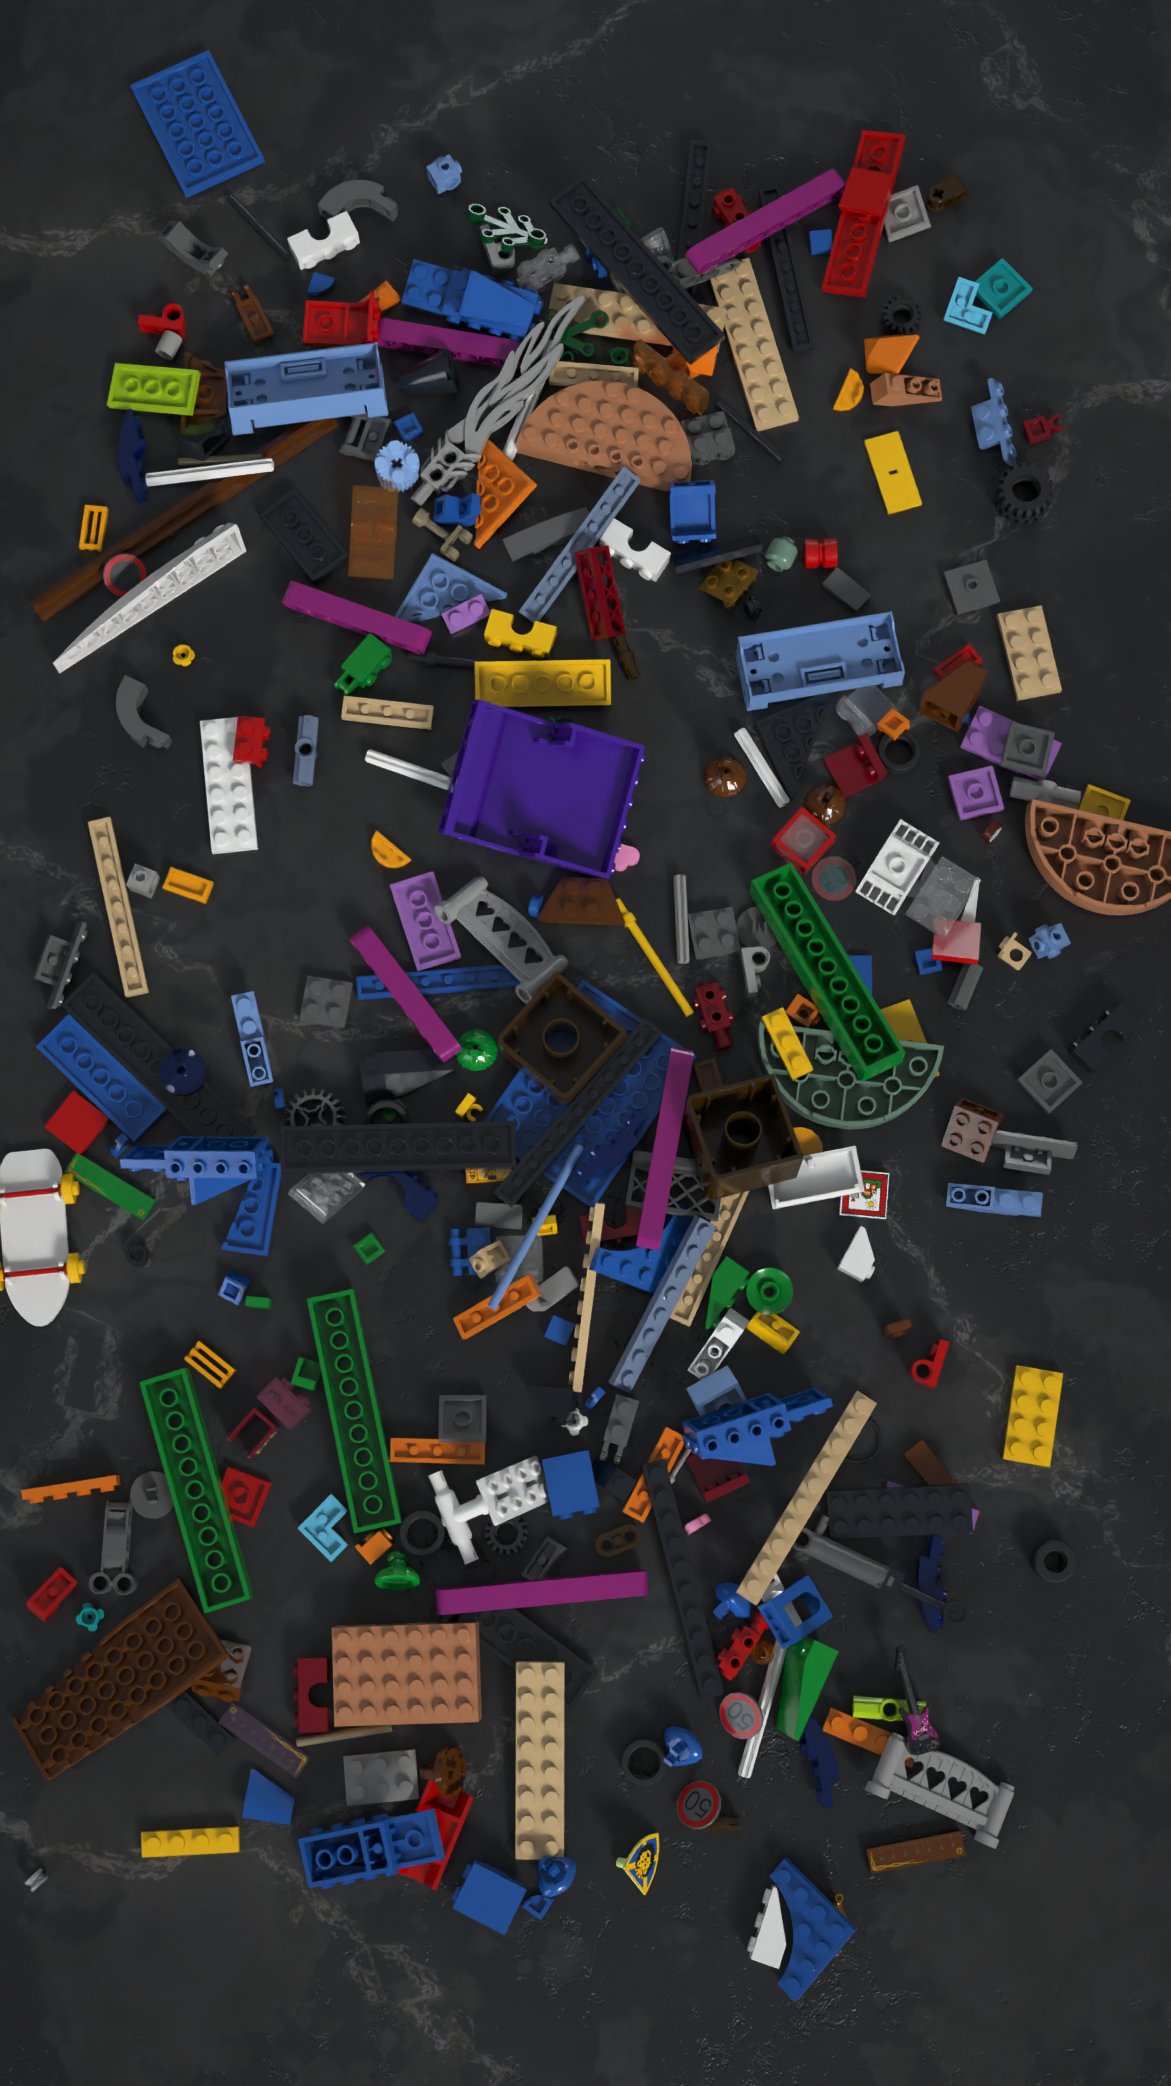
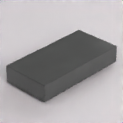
[822,567,871,613]

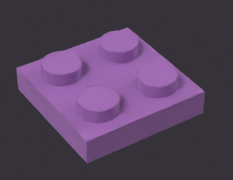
[948,766,1004,821]

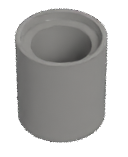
[155,330,183,360]

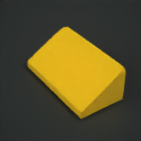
[746,1311,800,1354]

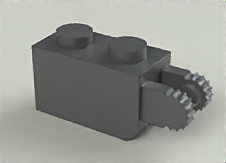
[600,1394,639,1465]

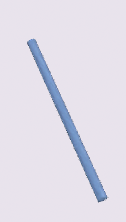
[487,1144,584,1310]

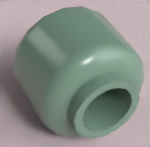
[765,536,798,572]

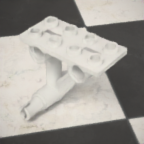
[428,1456,550,1565]

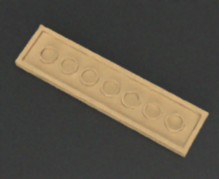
[709,258,799,431]
[548,283,727,353]
[515,1661,565,1860]

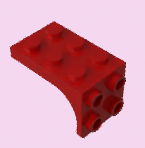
[303,291,381,348]

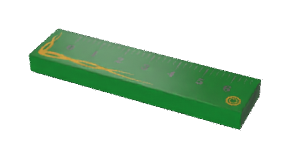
[64,1153,156,1221]

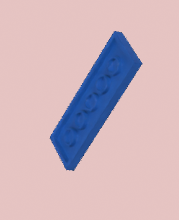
[36,1014,168,1142]

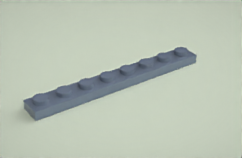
[518,467,641,624]
[608,1215,717,1393]

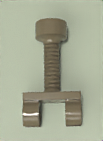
[412,508,473,562]

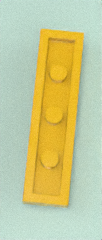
[141,1826,240,1858]

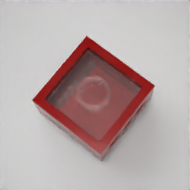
[770,807,837,876]

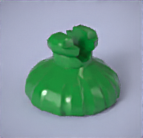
[455,1029,498,1071]
[375,1551,420,1591]

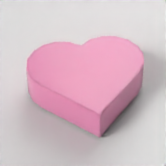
[614,844,640,872]
[684,1513,711,1535]

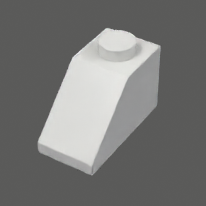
[837,1226,876,1282]

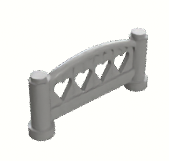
[434,876,569,1004]
[865,1732,1015,1849]

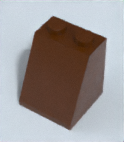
[918,662,988,733]

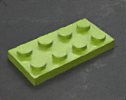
[107,363,201,416]

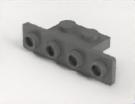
[33,921,87,1009]
[990,1129,1078,1175]

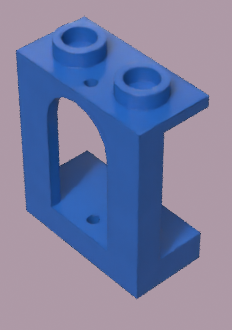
[758,1575,833,1649]

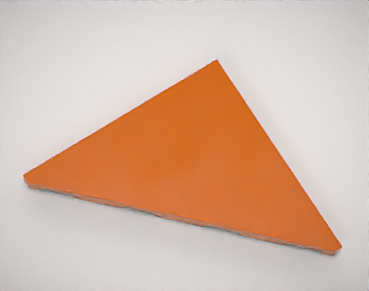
[474,439,537,549]

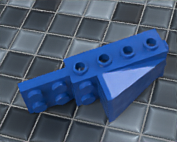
[401,259,543,342]
[120,1136,273,1205]
[682,1387,833,1466]
[298,1809,445,1889]

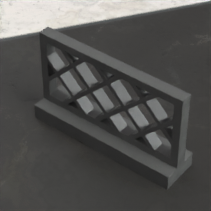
[625,1150,721,1222]

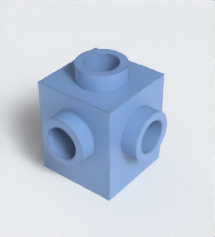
[426,154,462,194]
[1028,923,1071,959]

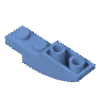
[231,991,273,1087]
[946,1183,1043,1217]

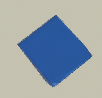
[218,1270,252,1305]

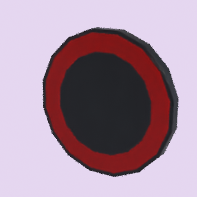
[102,553,148,597]

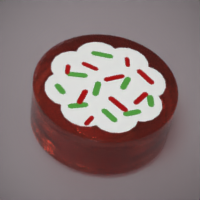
[982,821,1003,844]

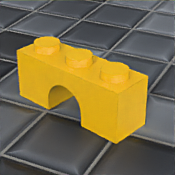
[484,609,557,659]

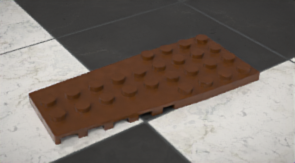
[12,1578,230,1780]

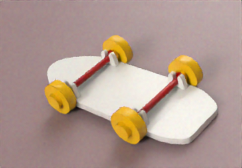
[0,1149,85,1327]

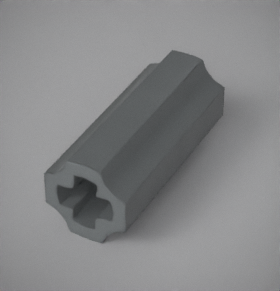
[947,963,983,1011]

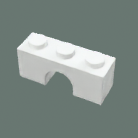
[287,211,360,270]
[599,518,671,582]

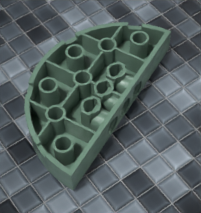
[757,1022,944,1130]

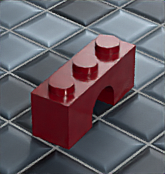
[580,1208,642,1247]
[294,1656,330,1733]

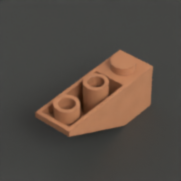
[870,373,942,406]

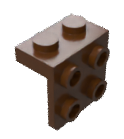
[192,1639,251,1702]

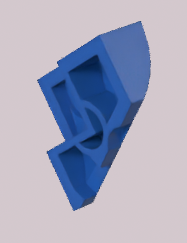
[242,1769,296,1825]

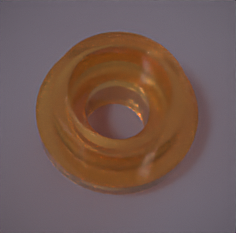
[751,1640,774,1665]

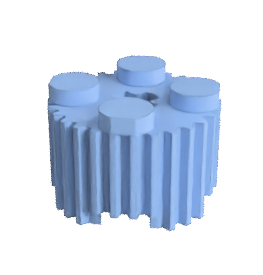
[375,440,420,492]

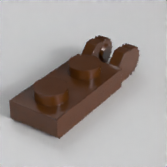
[231,283,275,345]

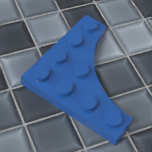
[589,1203,697,1294]
[769,1858,857,2002]

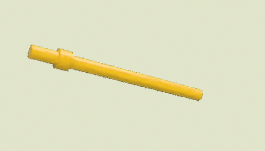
[616,898,694,1017]

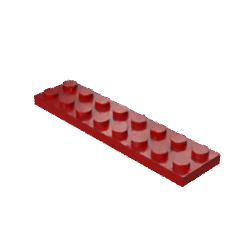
[822,130,906,297]

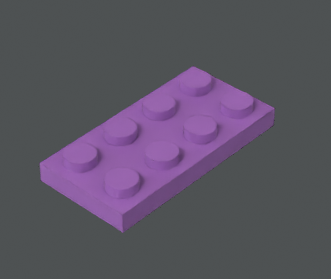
[960,706,1062,781]
[390,871,461,971]

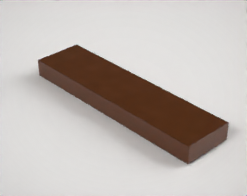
[903,1440,982,1519]

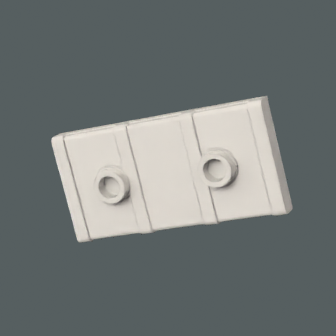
[768,1146,865,1210]

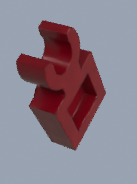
[1022,414,1064,445]

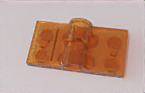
[633,339,709,416]
[348,485,399,580]

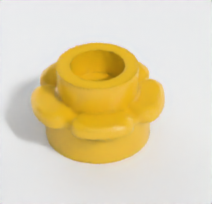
[173,645,195,666]

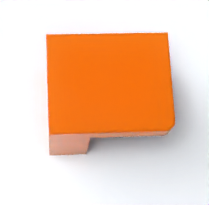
[877,708,910,741]

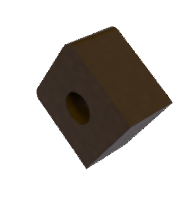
[498,971,627,1106]
[682,1073,804,1200]

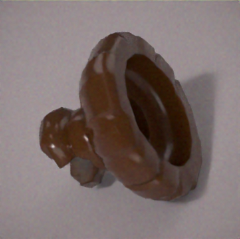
[704,756,747,797]
[803,783,846,826]

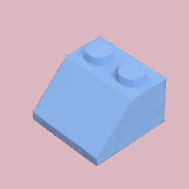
[686,1366,746,1416]

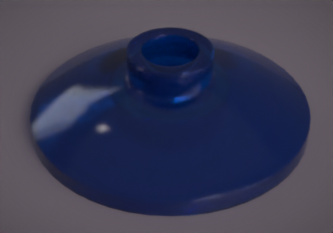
[159,1049,206,1095]

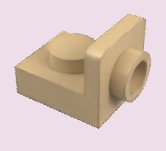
[469,1240,512,1278]

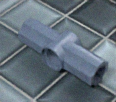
[293,715,319,786]

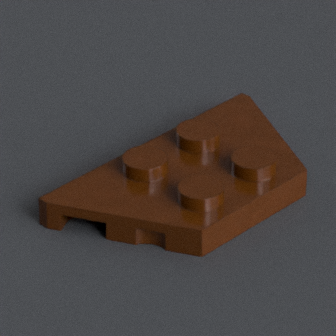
[180,352,228,433]
[537,877,626,926]

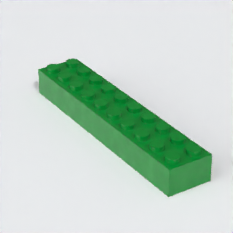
[749,862,906,1082]
[307,1289,403,1533]
[139,1368,255,1613]

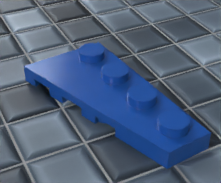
[221,1162,282,1257]

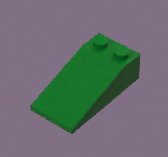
[776,1636,839,1741]

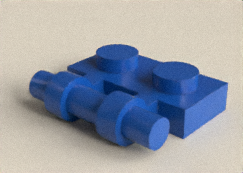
[448,1227,492,1276]

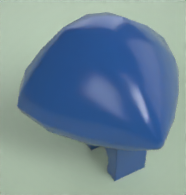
[713,1583,751,1620]
[663,1726,703,1767]
[537,1856,577,1897]

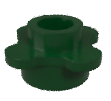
[608,347,630,367]

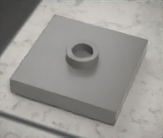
[884,185,931,243]

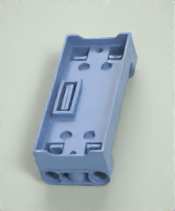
[225,342,388,435]
[735,612,905,711]

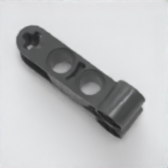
[657,256,741,289]
[89,1500,138,1595]

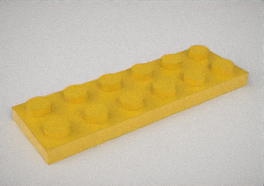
[475,659,611,707]

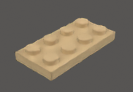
[997,605,1062,701]

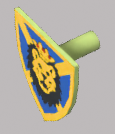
[616,1833,659,1895]

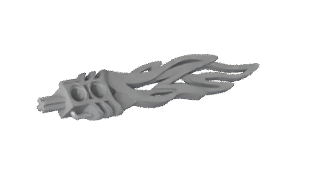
[411,296,585,506]

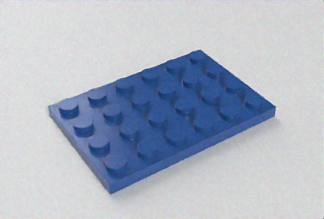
[130,50,265,198]

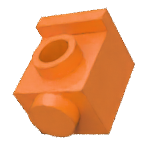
[786,994,821,1028]
[355,1527,393,1565]

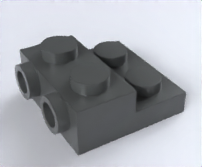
[681,411,735,465]

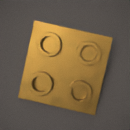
[698,559,759,609]

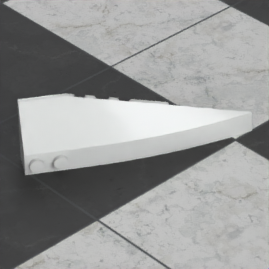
[53,523,246,674]

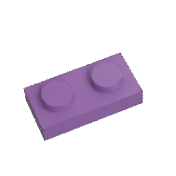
[441,594,491,634]

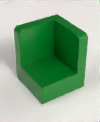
[291,1357,321,1391]

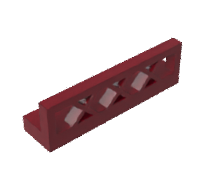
[574,545,626,641]

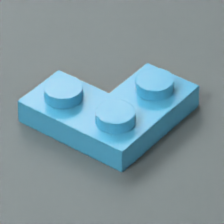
[943,277,993,335]
[298,1494,349,1562]

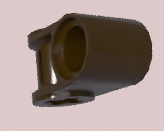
[925,174,969,214]

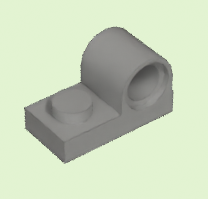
[480,224,515,275]
[740,946,770,997]

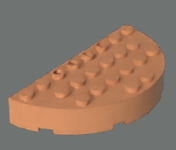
[516,380,692,492]
[1025,799,1171,915]

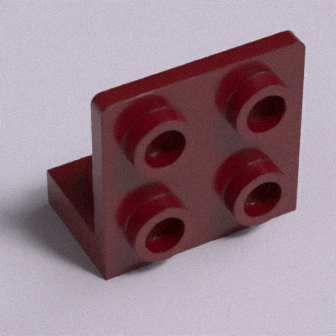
[824,733,887,798]
[687,1454,750,1502]

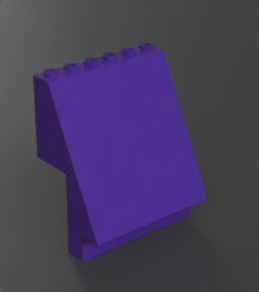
[437,700,645,879]

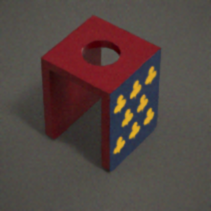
[226,1407,280,1460]

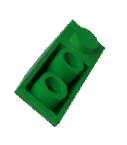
[705,1256,749,1331]

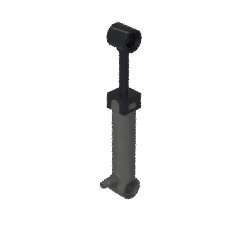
[792,1515,968,1625]

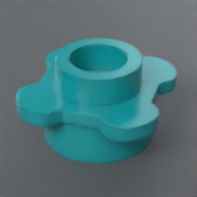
[76,1603,104,1631]

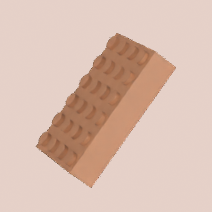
[332,1621,482,1727]

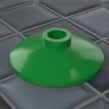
[746,1268,793,1315]

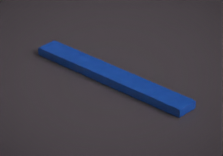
[356,961,539,1000]

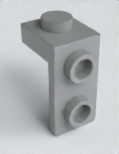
[526,1267,579,1311]

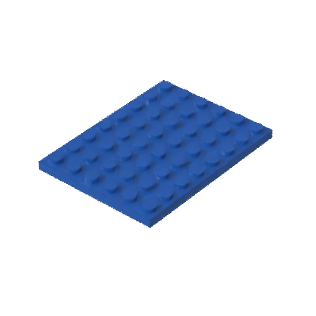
[484,980,697,1207]

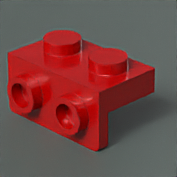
[233,716,270,768]

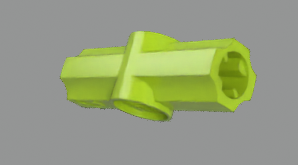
[852,1696,926,1721]

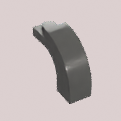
[318,180,398,221]
[157,220,228,276]
[116,675,172,749]

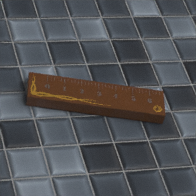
[865,1830,966,1874]

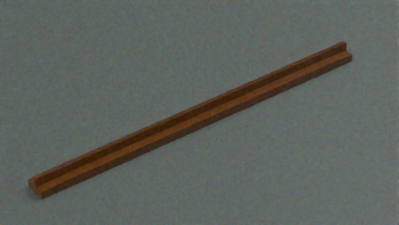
[30,418,338,622]

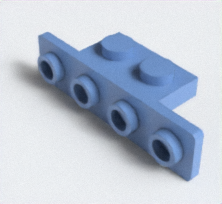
[971,378,1017,466]

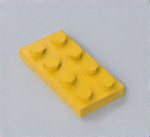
[1002,1365,1063,1467]

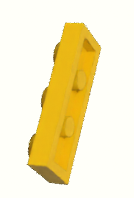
[761,1007,813,1080]

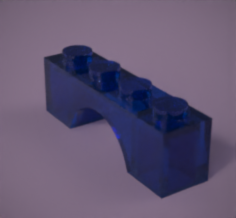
[358,1171,440,1224]

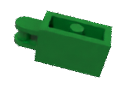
[334,633,392,696]

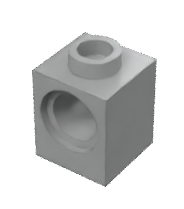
[126,864,160,899]

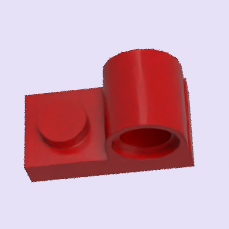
[138,303,187,338]
[909,1339,949,1388]
[26,1567,78,1622]

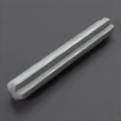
[673,874,689,964]

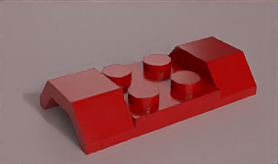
[397,1779,474,1890]

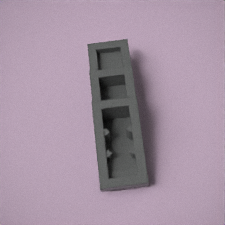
[502,507,589,561]

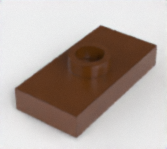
[693,1058,724,1092]
[882,1318,912,1338]

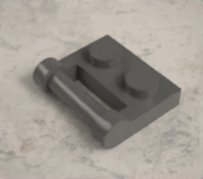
[339,413,391,462]

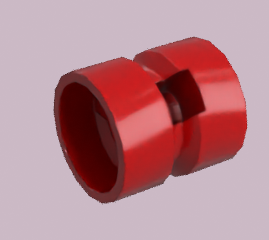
[803,538,838,569]

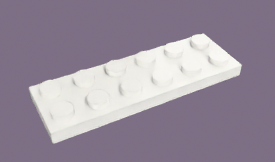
[200,717,258,854]

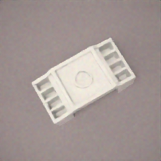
[855,819,939,916]

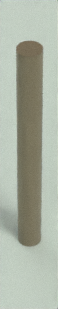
[178,454,264,467]
[296,1725,393,1747]

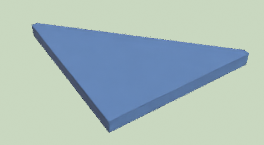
[394,553,507,623]

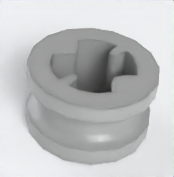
[24,1868,49,1892]

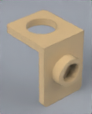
[998,933,1031,970]

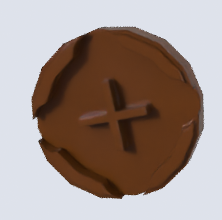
[420,1746,467,1796]

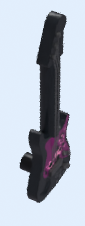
[894,1645,940,1755]

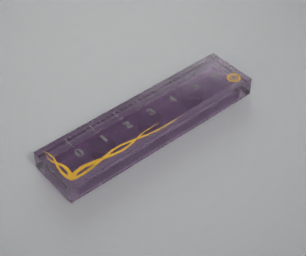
[218,1702,311,1778]

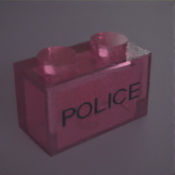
[257,1377,312,1431]

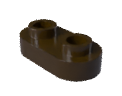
[595,1524,641,1557]

